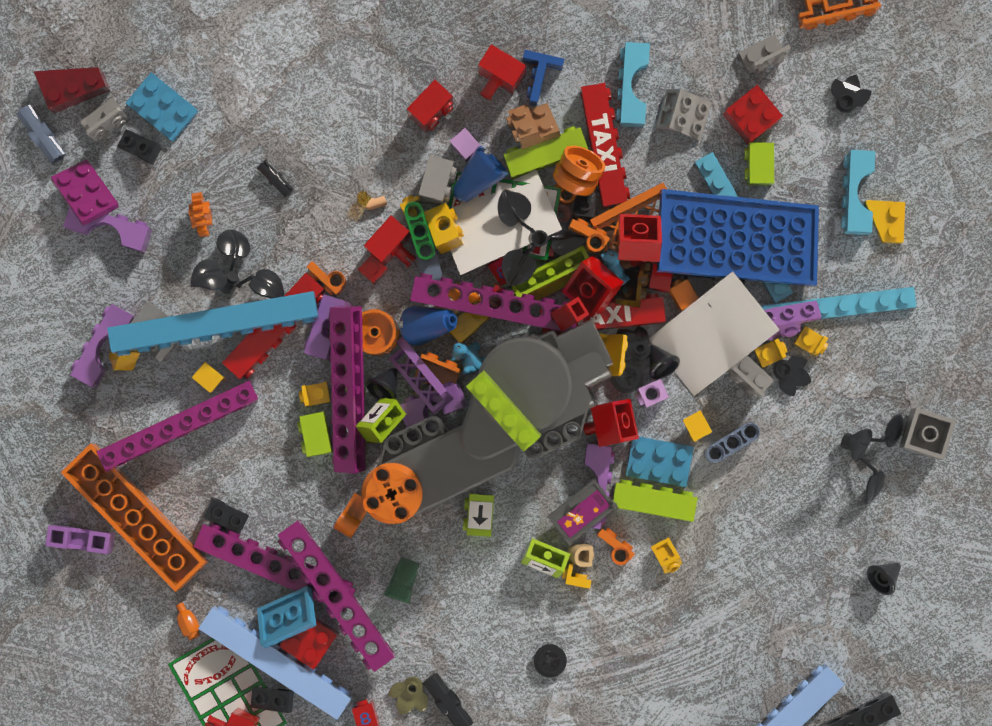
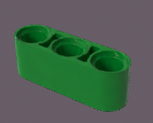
[404,202,435,261]

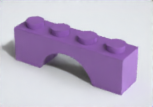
[63,207,152,253]
[70,304,135,388]
[584,444,615,529]

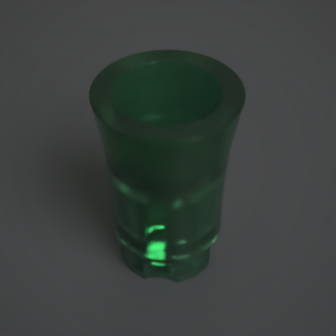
[383,557,420,604]

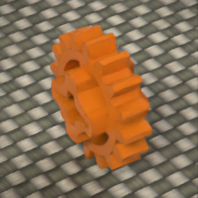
[188,192,213,237]

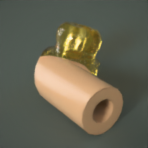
[357,191,387,210]

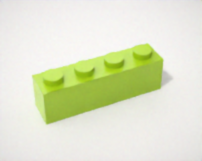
[503,126,588,180]
[511,246,590,305]
[466,370,541,452]
[612,479,698,522]

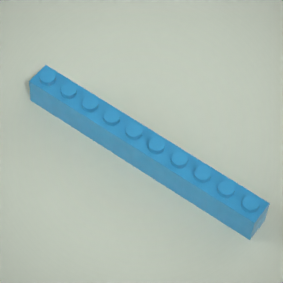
[107,291,319,357]

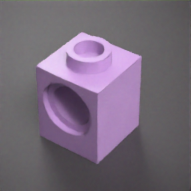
[450,128,481,162]
[635,379,669,408]

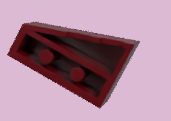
[34,67,110,113]

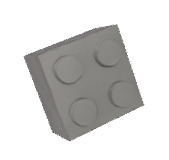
[419,155,457,206]
[899,408,956,460]

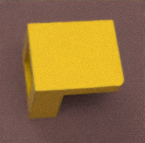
[109,350,140,371]
[192,362,226,393]
[683,410,712,442]

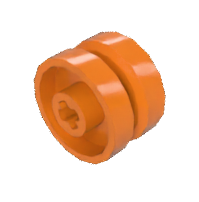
[553,145,605,196]
[362,309,401,356]

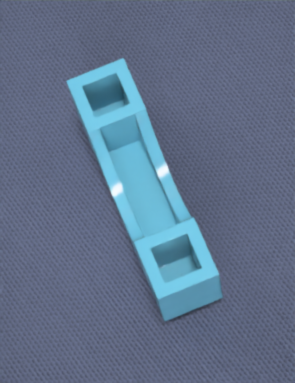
[616,42,650,128]
[841,150,875,235]

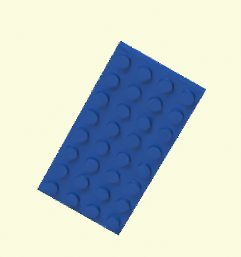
[657,189,819,287]

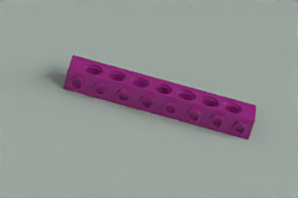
[410,273,576,332]
[329,306,366,474]
[96,380,258,472]
[277,520,396,672]
[193,522,357,613]

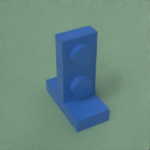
[523,50,564,106]

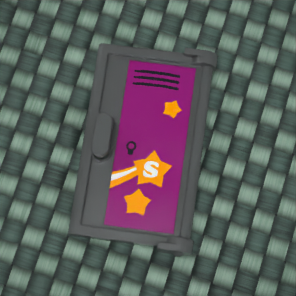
[547,479,618,546]

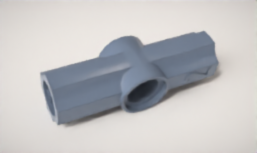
[16,104,67,164]

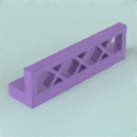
[389,337,453,415]

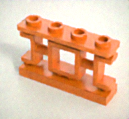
[797,0,881,30]

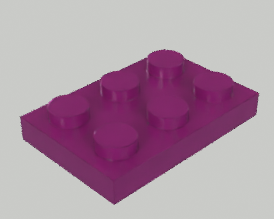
[51,159,119,226]

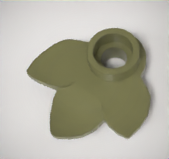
[388,676,428,714]

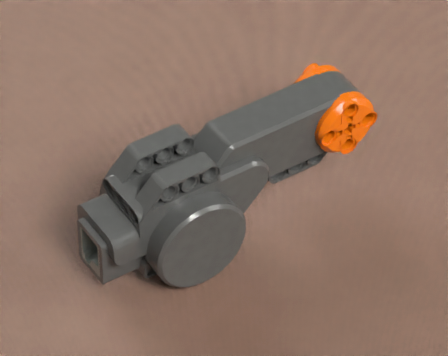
[361,319,613,524]

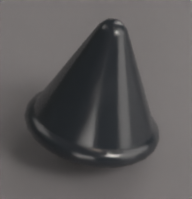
[649,345,680,379]
[366,368,397,399]
[867,563,901,595]

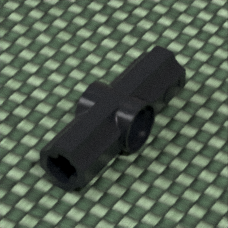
[423,672,474,726]

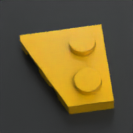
[864,200,905,244]

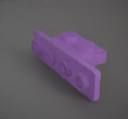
[764,301,821,341]

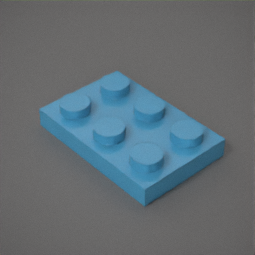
[125,72,199,142]
[625,437,694,487]
[257,586,316,648]

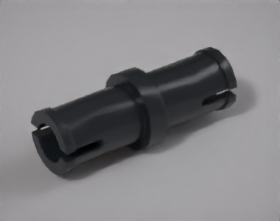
[257,160,294,198]

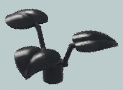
[497,189,587,286]
[190,229,285,298]
[841,413,903,504]

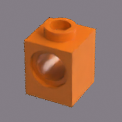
[669,279,699,312]

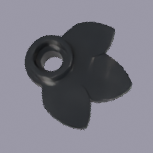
[831,75,872,113]
[617,326,651,361]
[773,356,811,396]

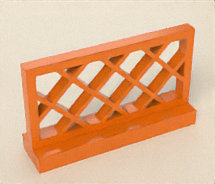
[589,182,667,261]

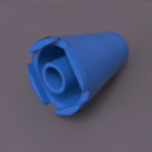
[453,146,509,202]
[400,305,457,346]

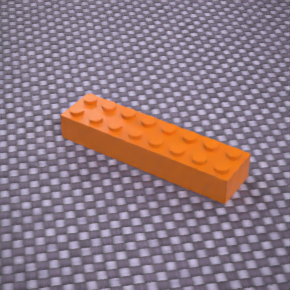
[61,443,209,592]

